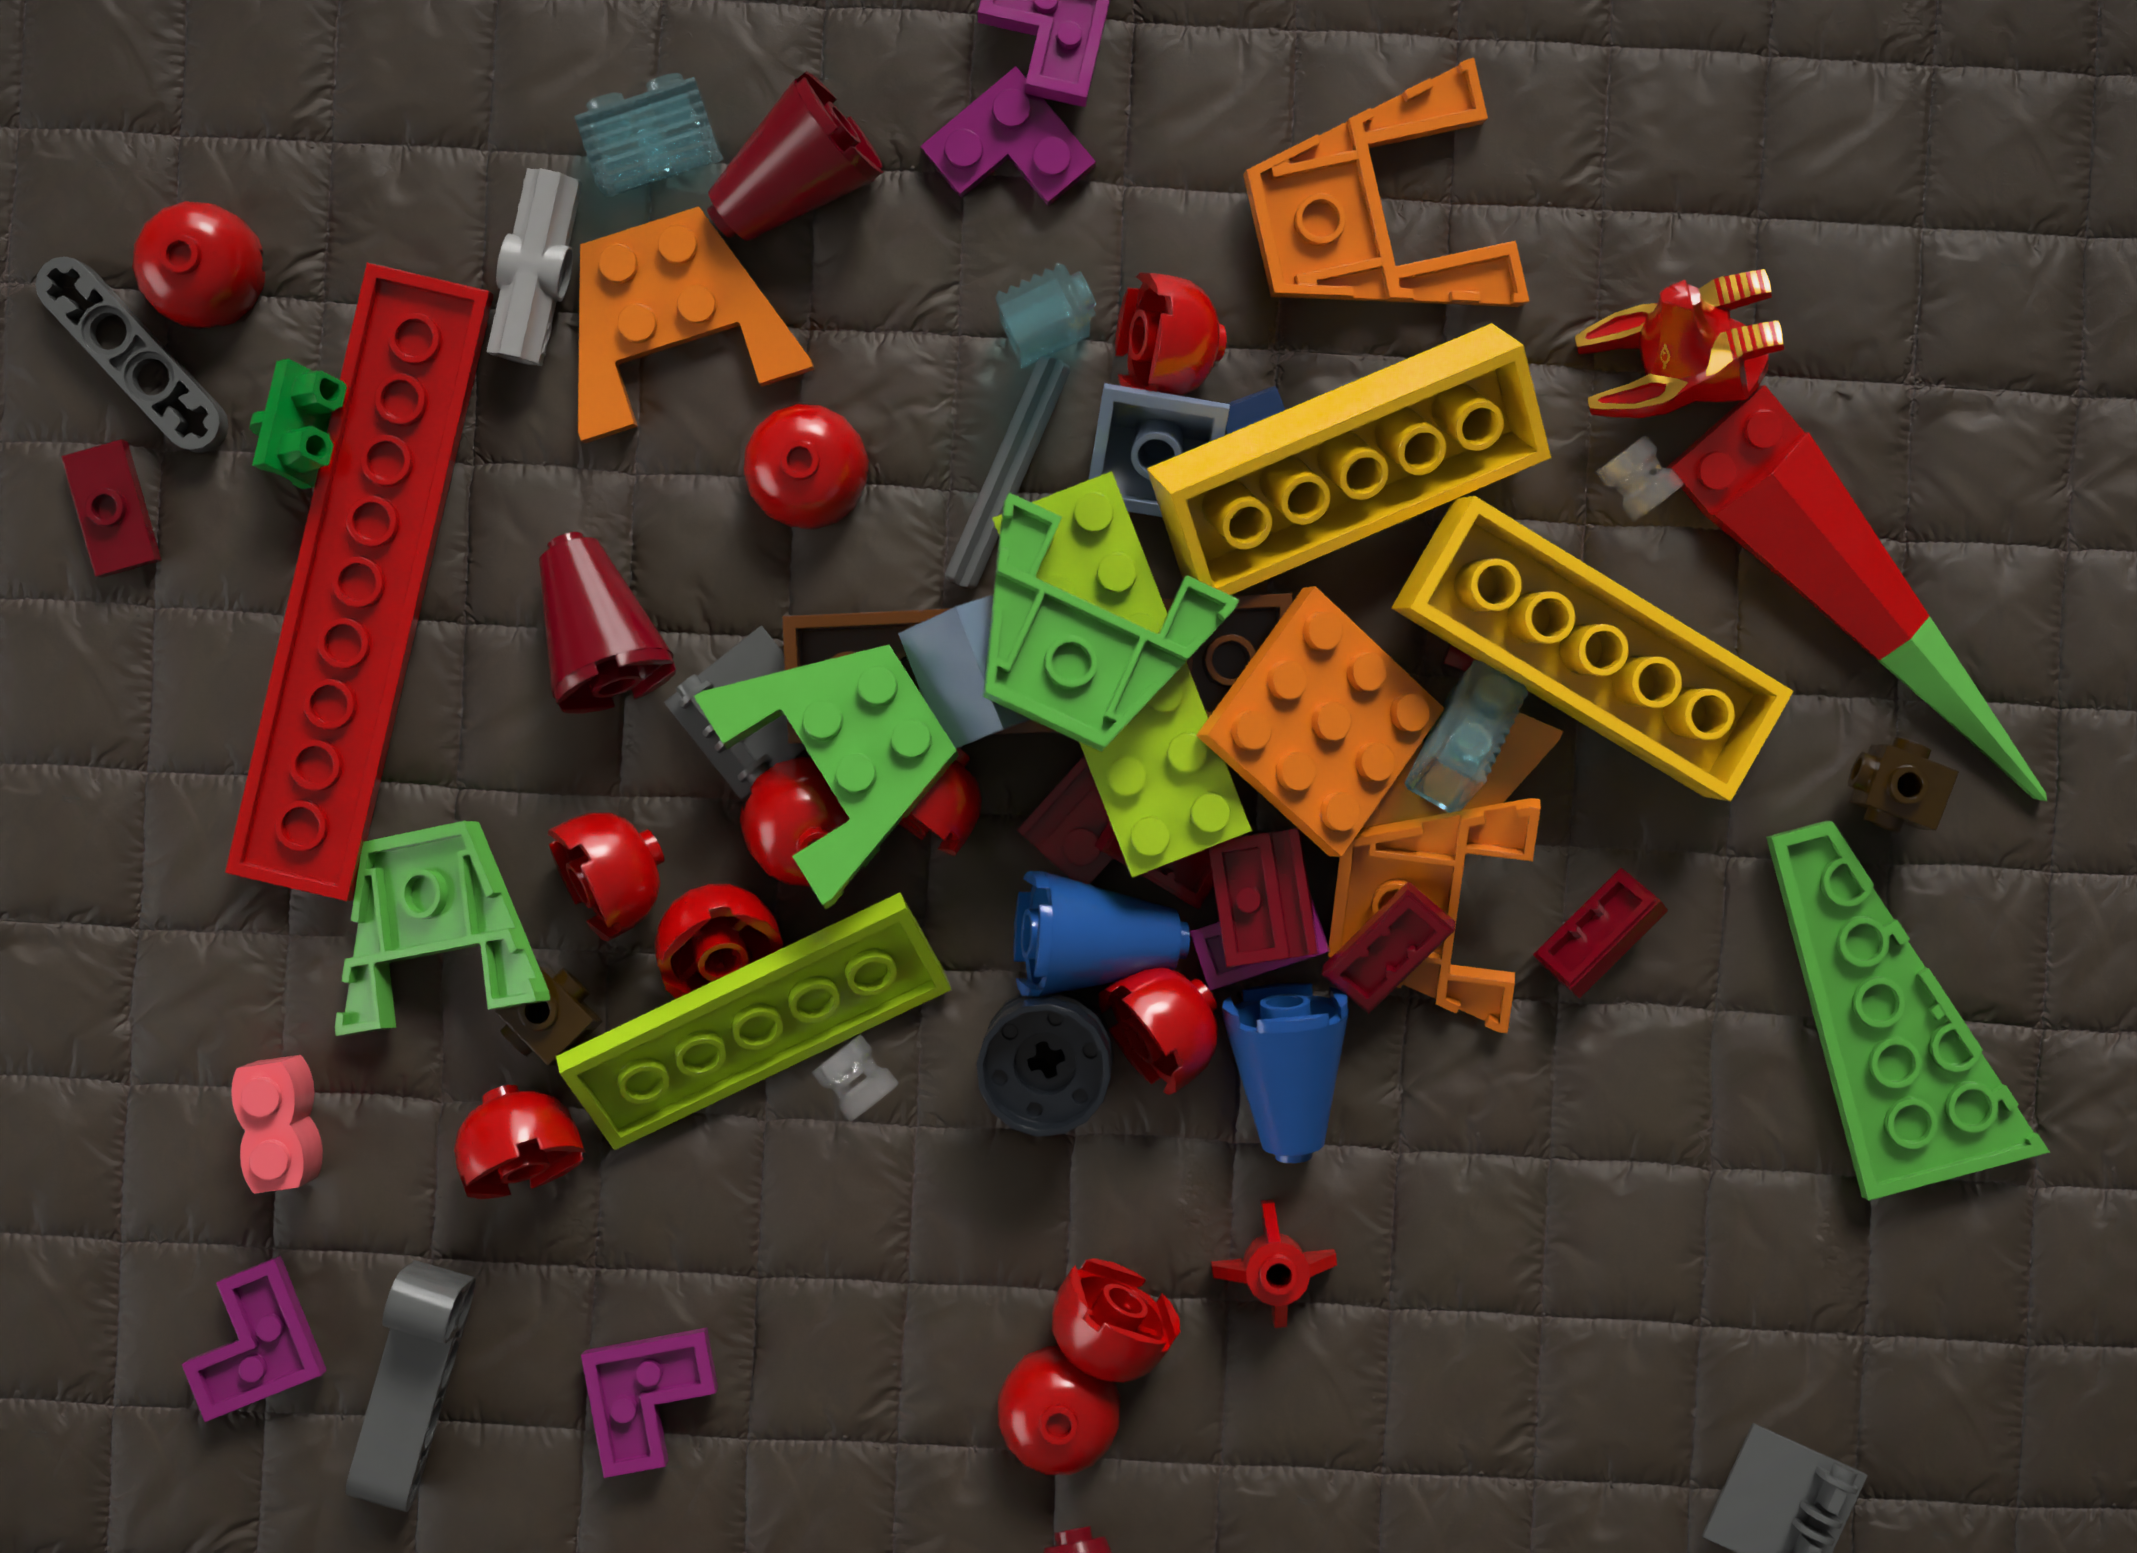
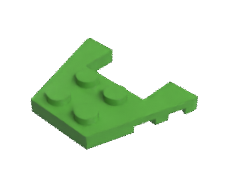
[983,492,1239,752]
[694,645,959,909]
[335,821,550,1036]

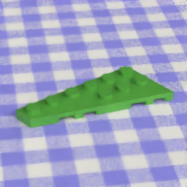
[1766,821,2050,1201]

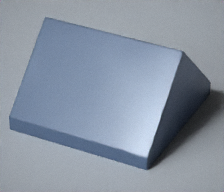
[1089,383,1230,517]
[898,595,1031,748]

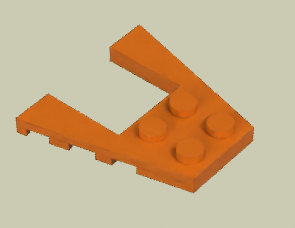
[1243,58,1529,307]

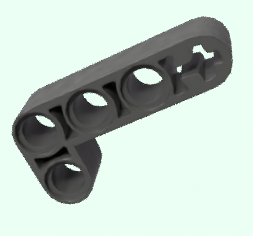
[345,1260,476,1512]

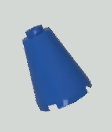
[1013,871,1190,997]
[1222,983,1349,1163]

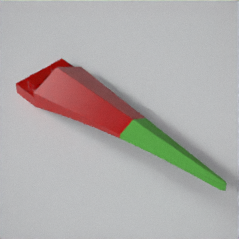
[1665,385,2047,801]

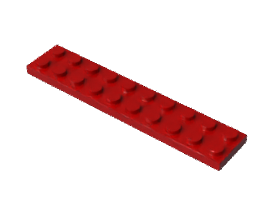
[225,262,494,901]

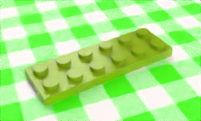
[992,471,1252,877]
[556,892,952,1151]

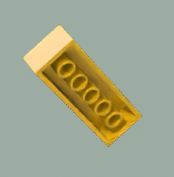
[1147,323,1551,595]
[1391,496,1794,801]

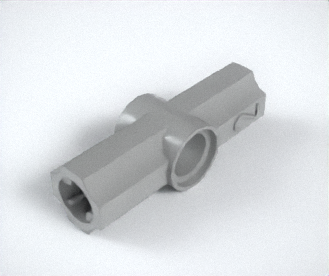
[486,168,583,366]

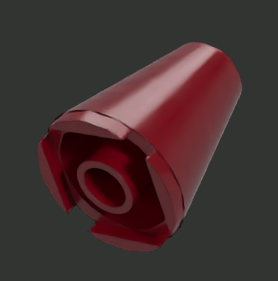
[707,71,883,241]
[539,532,676,714]

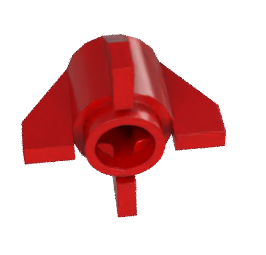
[1211,1199,1337,1328]

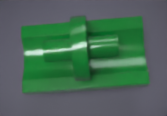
[249,358,347,489]

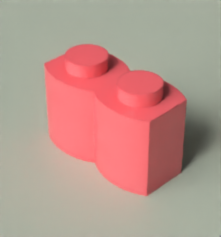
[231,1055,323,1194]

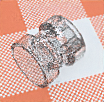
[1595,434,1684,522]
[812,1034,899,1122]

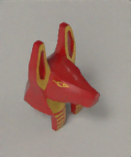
[1575,269,1785,418]

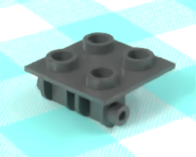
[664,625,806,800]
[1702,1423,1868,1553]

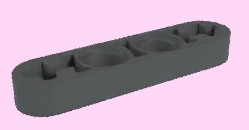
[35,256,229,453]

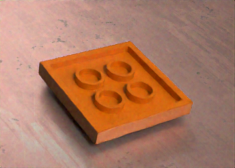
[1196,586,1445,857]

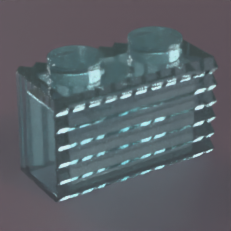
[575,73,724,198]
[996,263,1096,368]
[1404,661,1528,813]

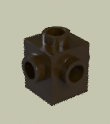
[1848,737,1959,833]
[495,967,603,1066]

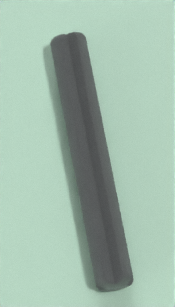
[945,355,1070,590]

